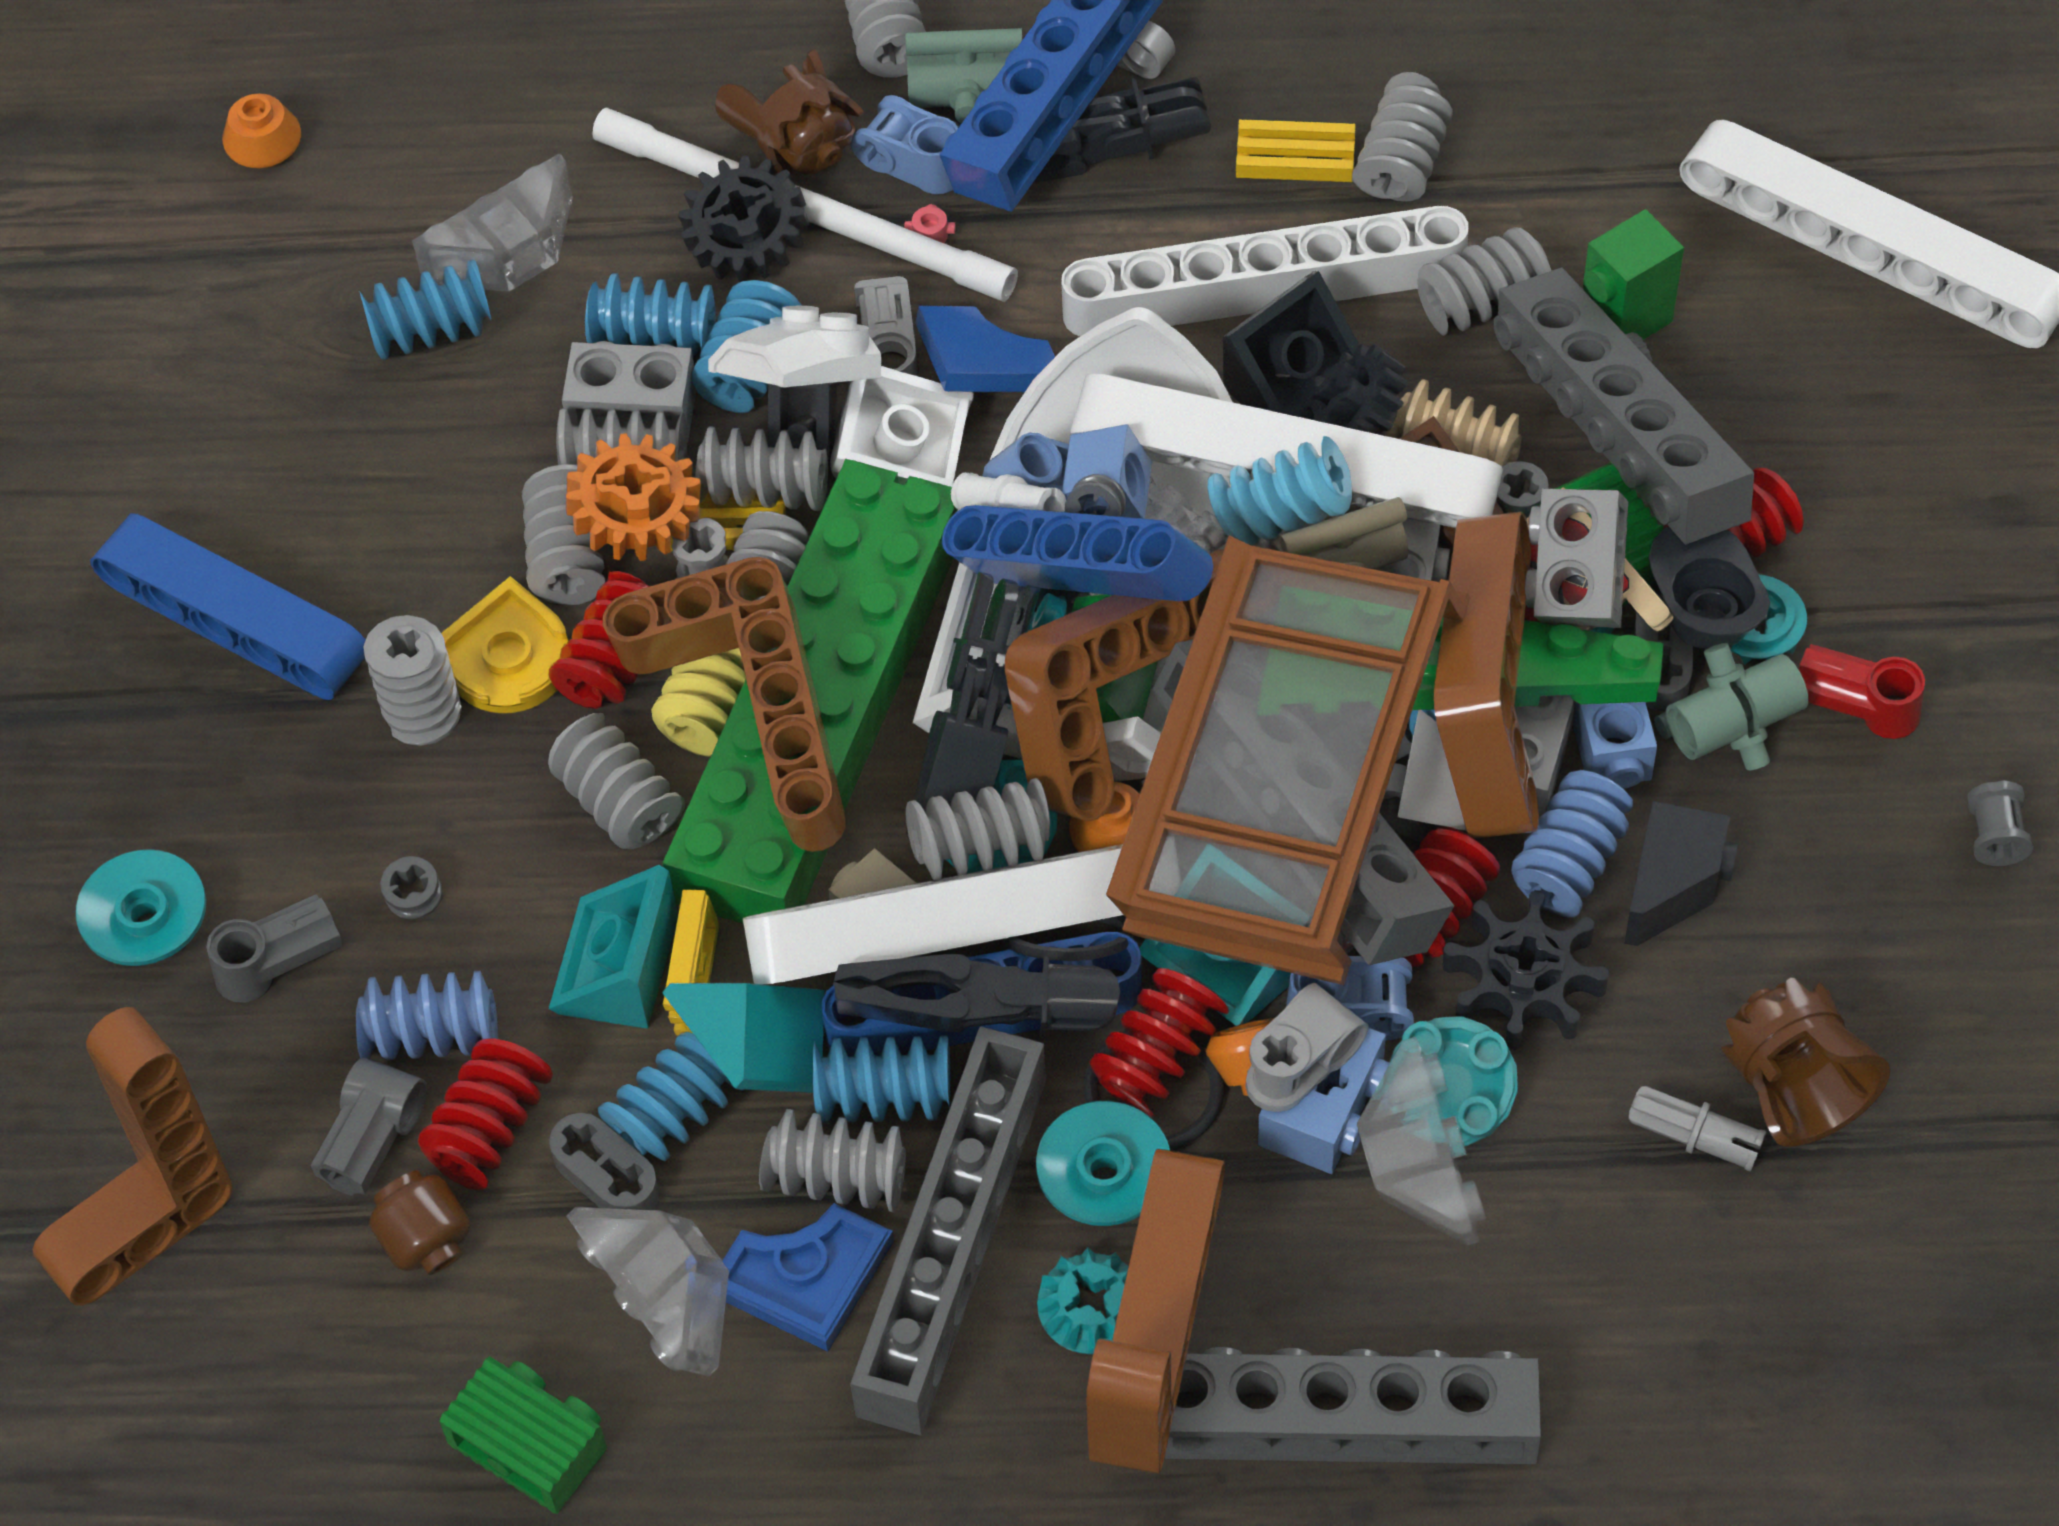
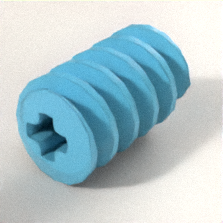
[1207,436,1352,546]

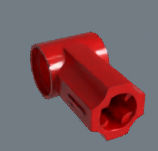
[1799,644,1925,739]

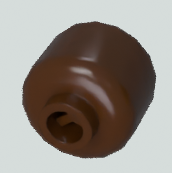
[369,1170,471,1276]

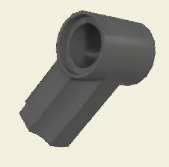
[206,894,342,1003]
[311,1057,427,1196]

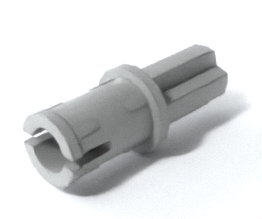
[1629,1086,1766,1172]

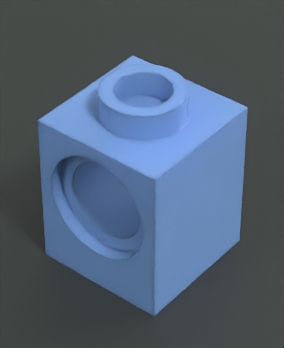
[1062,424,1152,519]
[1573,702,1657,789]

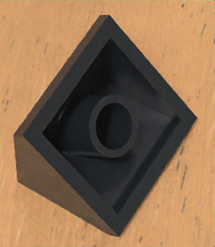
[1223,271,1359,418]

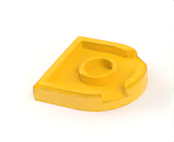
[441,576,569,713]

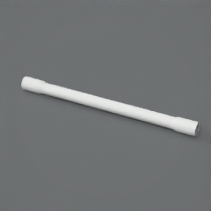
[592,108,1018,302]

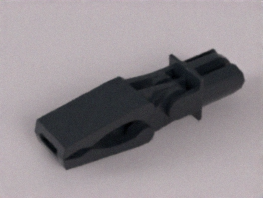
[1033,77,1211,183]
[906,571,1040,838]
[833,954,1120,1037]

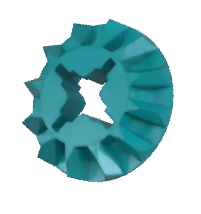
[1731,574,1807,665]
[1037,1247,1129,1354]

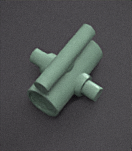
[905,28,1022,123]
[1654,643,1808,770]

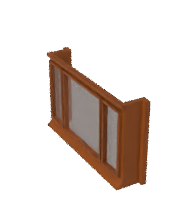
[1106,535,1470,985]

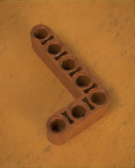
[1434,511,1539,838]
[1004,549,1282,821]
[603,557,846,852]
[32,1007,233,1306]
[1086,1148,1225,1474]

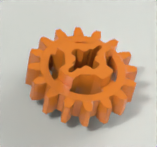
[566,433,700,561]

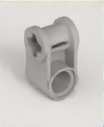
[1245,983,1368,1112]

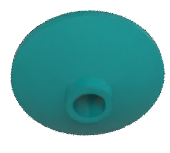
[76,850,206,966]
[1036,1101,1170,1226]

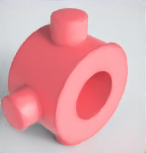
[904,204,956,243]

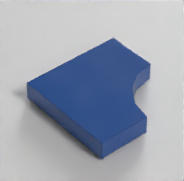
[915,306,1055,392]
[708,1203,894,1352]

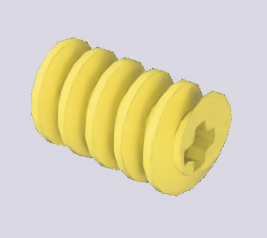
[651,648,746,757]

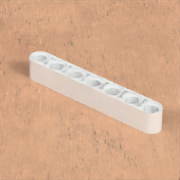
[1679,120,2059,348]
[1061,206,1468,336]
[1070,374,1503,528]
[743,836,1182,985]

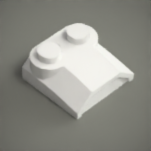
[708,306,881,387]
[830,366,974,487]

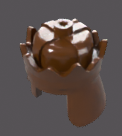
[715,48,865,176]
[1721,977,1890,1147]

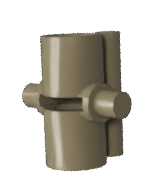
[1269,497,1409,569]

